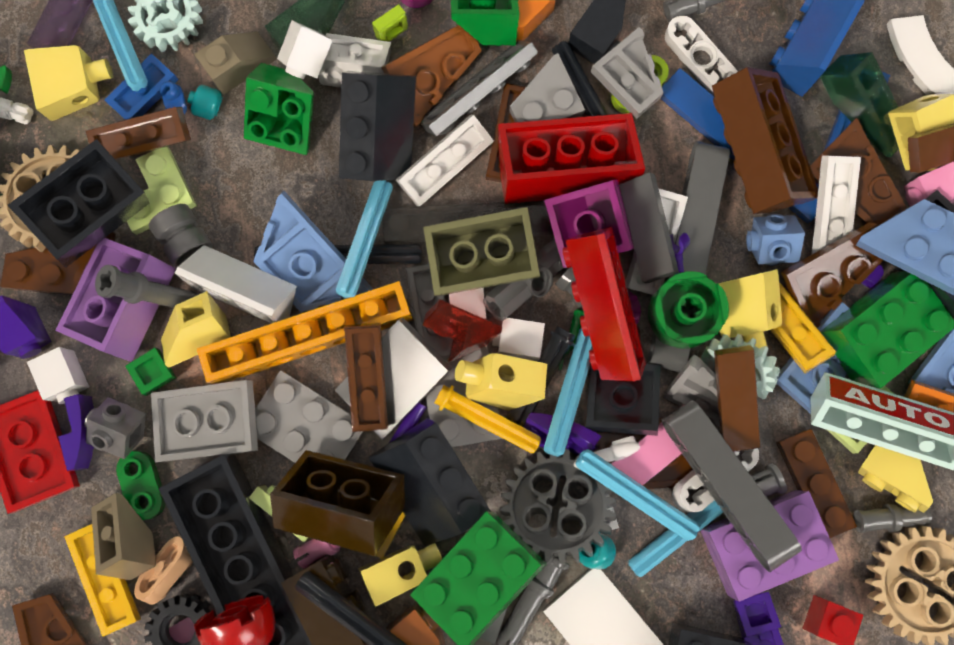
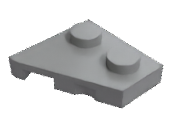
[591,27,664,119]
[510,53,585,122]
[664,355,720,427]

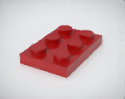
[0,390,80,514]

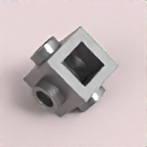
[85,397,146,459]

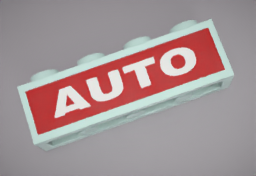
[811,372,954,470]

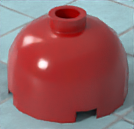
[193,595,276,645]

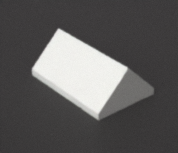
[175,245,297,324]

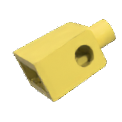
[24,45,113,121]
[888,94,954,171]
[718,269,782,348]
[455,353,547,411]
[358,543,442,607]

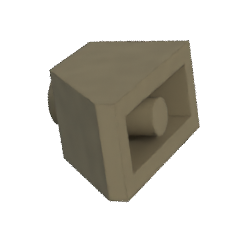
[194,31,277,95]
[91,493,156,580]

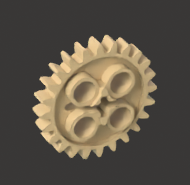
[0,145,80,252]
[865,525,954,645]

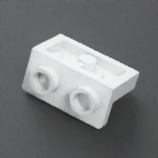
[319,33,391,87]

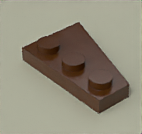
[781,222,883,328]
[12,593,87,645]

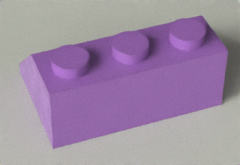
[55,238,176,362]

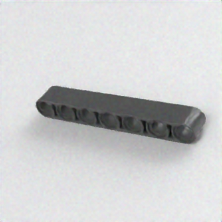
[648,141,730,372]

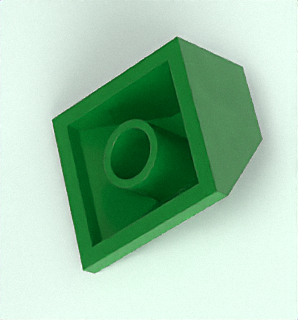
[450,0,520,46]

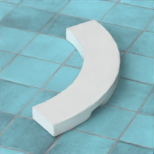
[887,15,954,95]

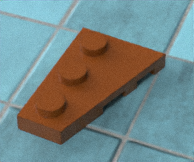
[381,25,482,127]

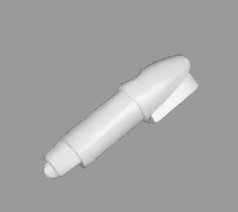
[574,436,640,469]

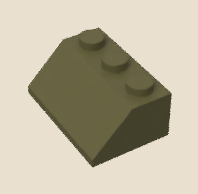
[423,207,540,297]

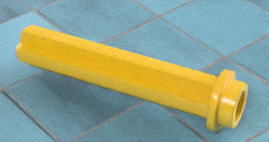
[434,385,541,453]

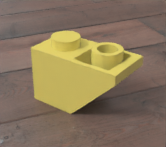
[161,291,231,368]
[858,445,933,513]

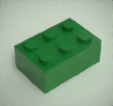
[820,271,954,389]
[410,511,547,645]

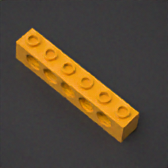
[197,281,413,384]

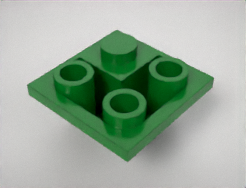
[244,63,314,155]

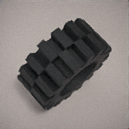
[144,594,217,645]

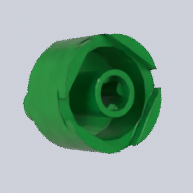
[648,271,729,349]

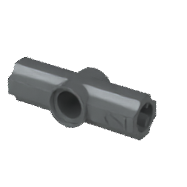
[483,238,566,321]

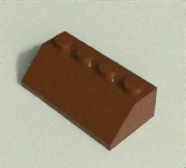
[712,67,818,214]

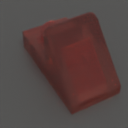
[422,299,502,362]

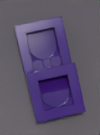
[58,394,94,471]
[524,413,601,456]
[733,591,784,645]

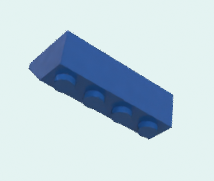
[769,0,865,97]

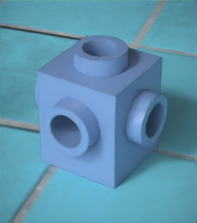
[746,214,805,266]

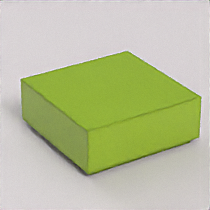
[372,4,408,42]

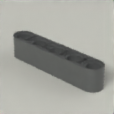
[662,400,802,572]

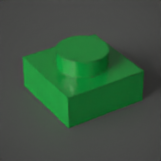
[125,348,177,396]

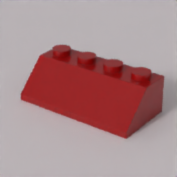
[498,113,645,204]
[562,227,646,381]

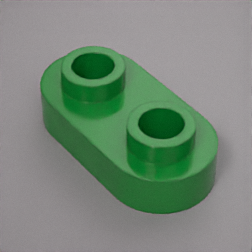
[116,451,166,520]

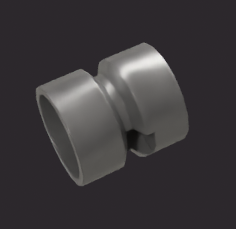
[149,204,213,268]

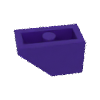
[0,295,52,359]

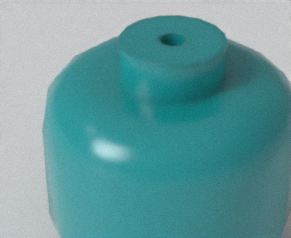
[187,84,223,120]
[579,534,616,570]

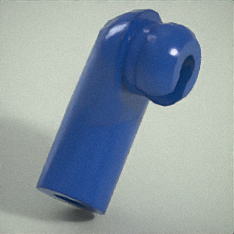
[160,81,187,115]

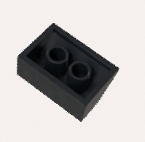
[339,71,417,181]
[368,418,491,546]

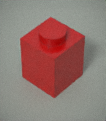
[802,595,864,645]

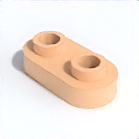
[134,536,193,605]

